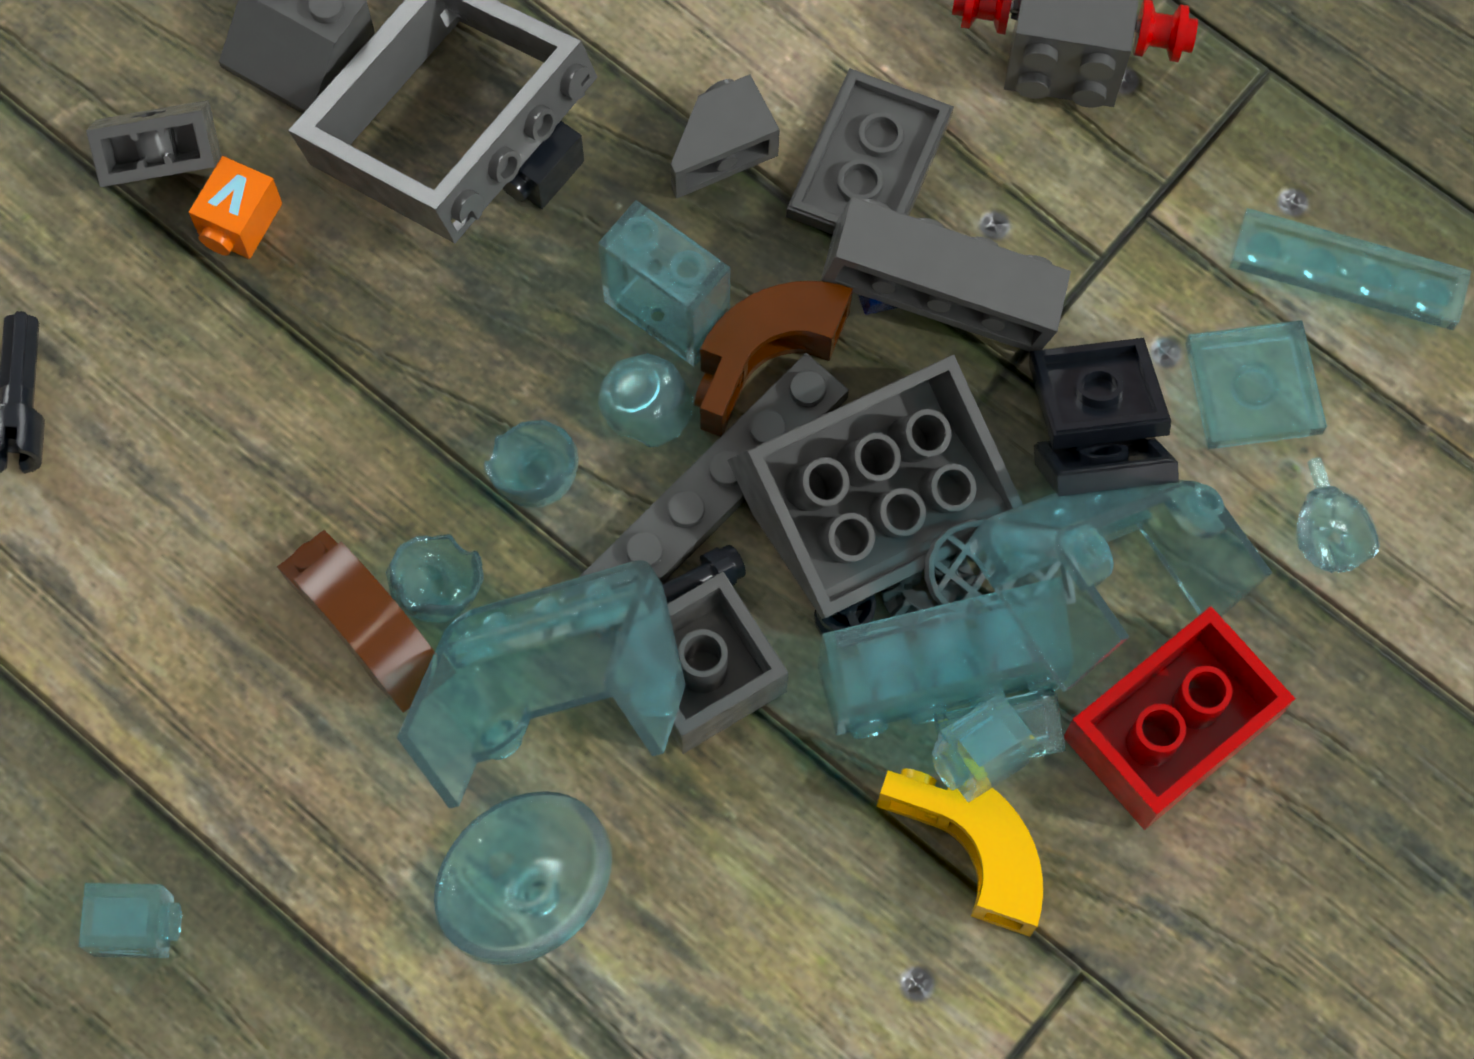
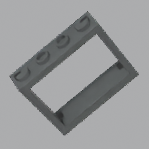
[288,0,598,244]

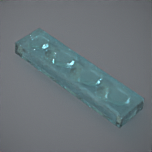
[1229,208,1471,330]

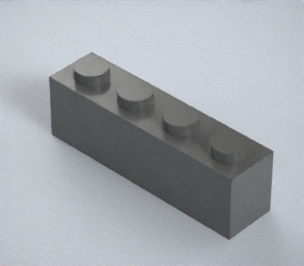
[821,196,1071,352]

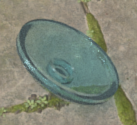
[434,791,612,965]

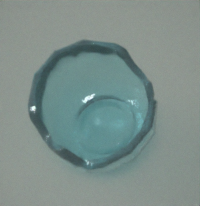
[598,354,693,447]
[484,420,579,508]
[386,534,484,623]

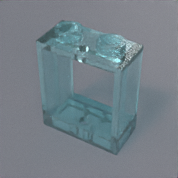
[598,200,731,367]

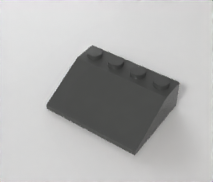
[727,355,1027,619]

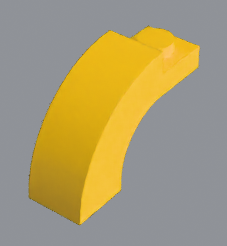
[876,768,1043,937]

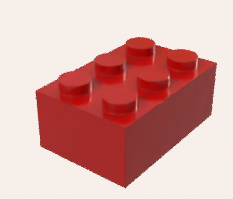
[1063,606,1296,831]

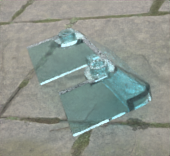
[970,479,1272,692]
[397,560,685,809]

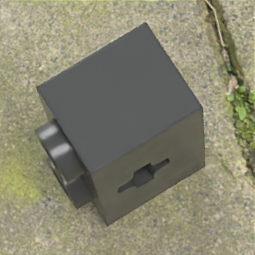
[86,100,221,187]

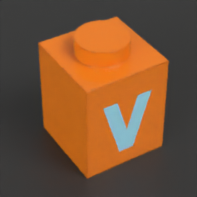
[189,156,283,259]

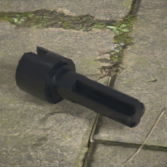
[0,311,45,474]

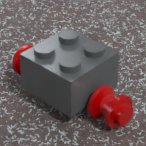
[952,0,1198,108]

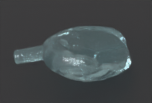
[1296,458,1380,573]

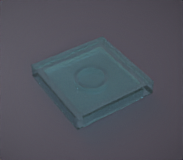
[1185,320,1327,449]

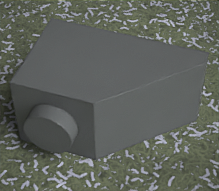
[671,74,780,199]

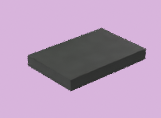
[786,68,954,235]

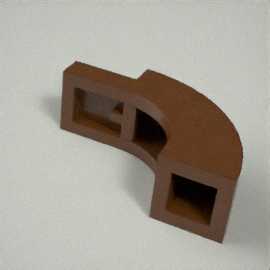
[694,281,853,437]
[277,530,451,713]

